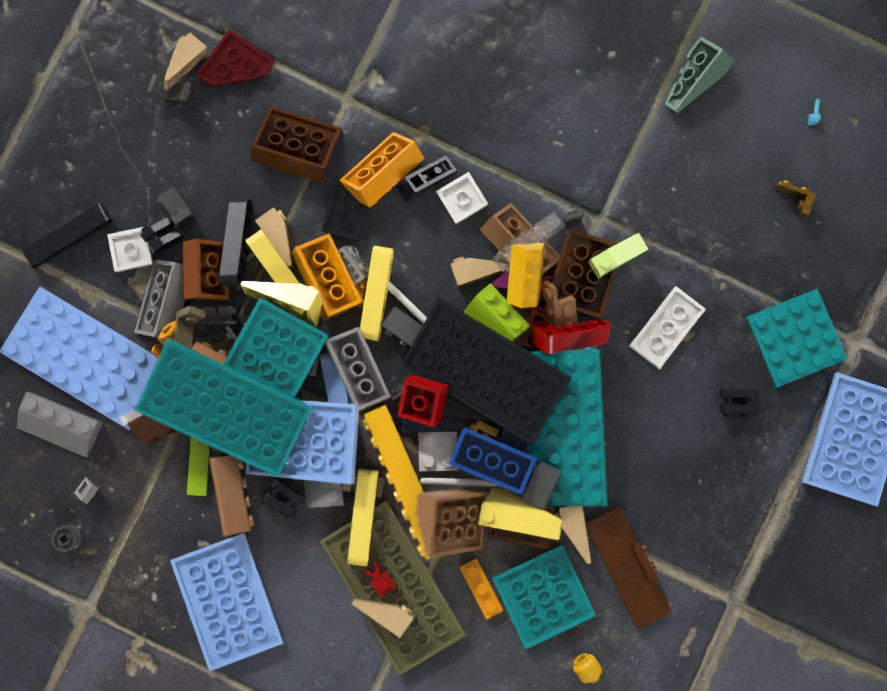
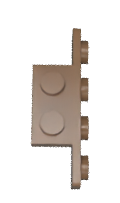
[543,280,578,327]

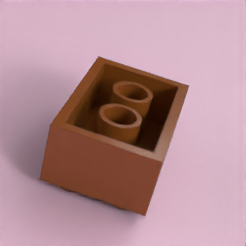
[183,239,229,302]

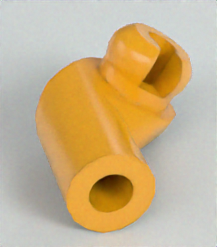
[355,280,367,309]

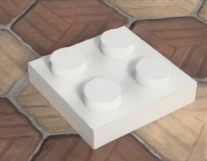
[436,172,488,224]
[107,227,154,272]
[418,432,458,471]

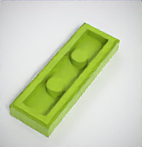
[187,437,211,496]

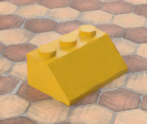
[507,243,545,308]

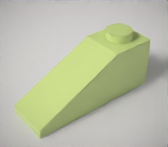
[588,233,648,279]

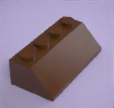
[127,415,177,446]

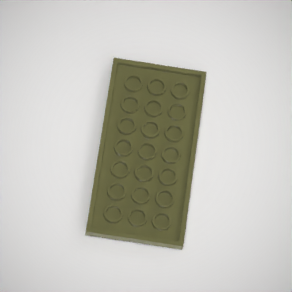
[320,500,466,676]

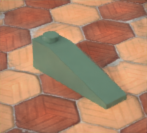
[665,36,735,113]

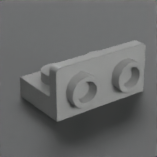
[338,245,370,286]

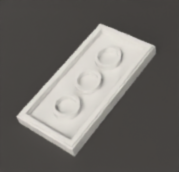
[629,286,706,369]

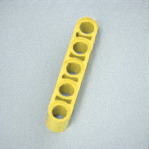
[245,230,300,284]
[360,246,394,341]
[348,469,378,566]

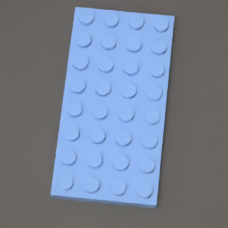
[0,287,158,430]

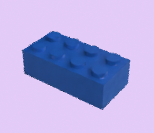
[448,427,537,495]

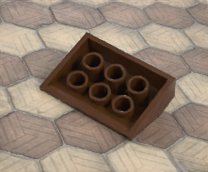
[250,106,342,183]
[551,228,618,320]

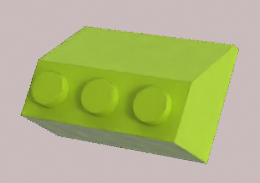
[463,283,530,343]

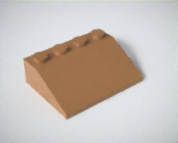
[416,487,488,558]

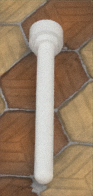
[388,281,427,324]
[420,478,511,491]

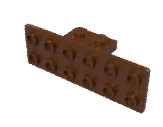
[586,507,671,628]

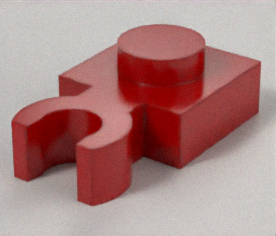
[365,561,397,598]

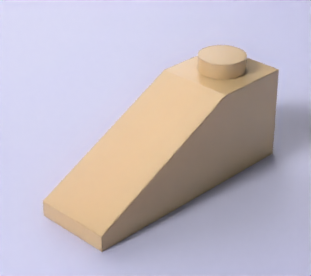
[164,33,207,91]
[255,207,293,269]
[450,257,510,288]
[555,506,591,564]
[351,599,414,638]

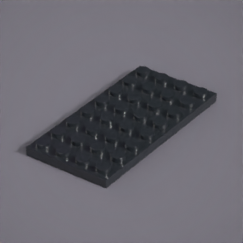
[401,298,573,445]

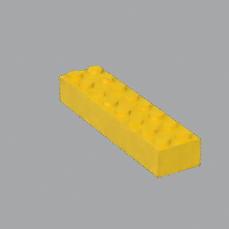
[363,405,433,560]

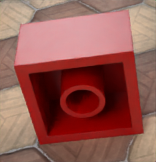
[397,375,448,427]

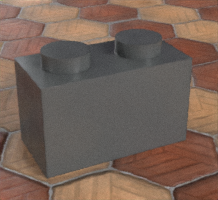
[381,306,422,349]
[522,461,563,510]

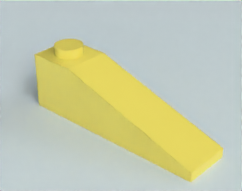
[478,488,563,540]

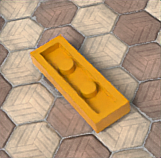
[459,558,504,620]

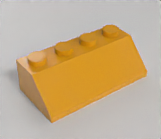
[339,132,425,207]
[291,233,362,322]

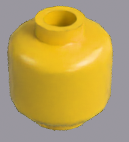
[573,653,602,684]

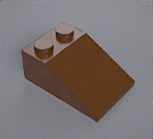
[487,509,555,550]

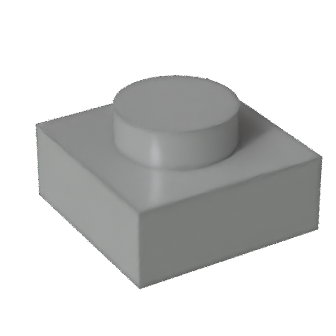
[74,477,99,504]

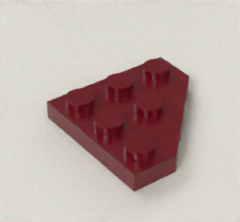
[196,29,276,87]

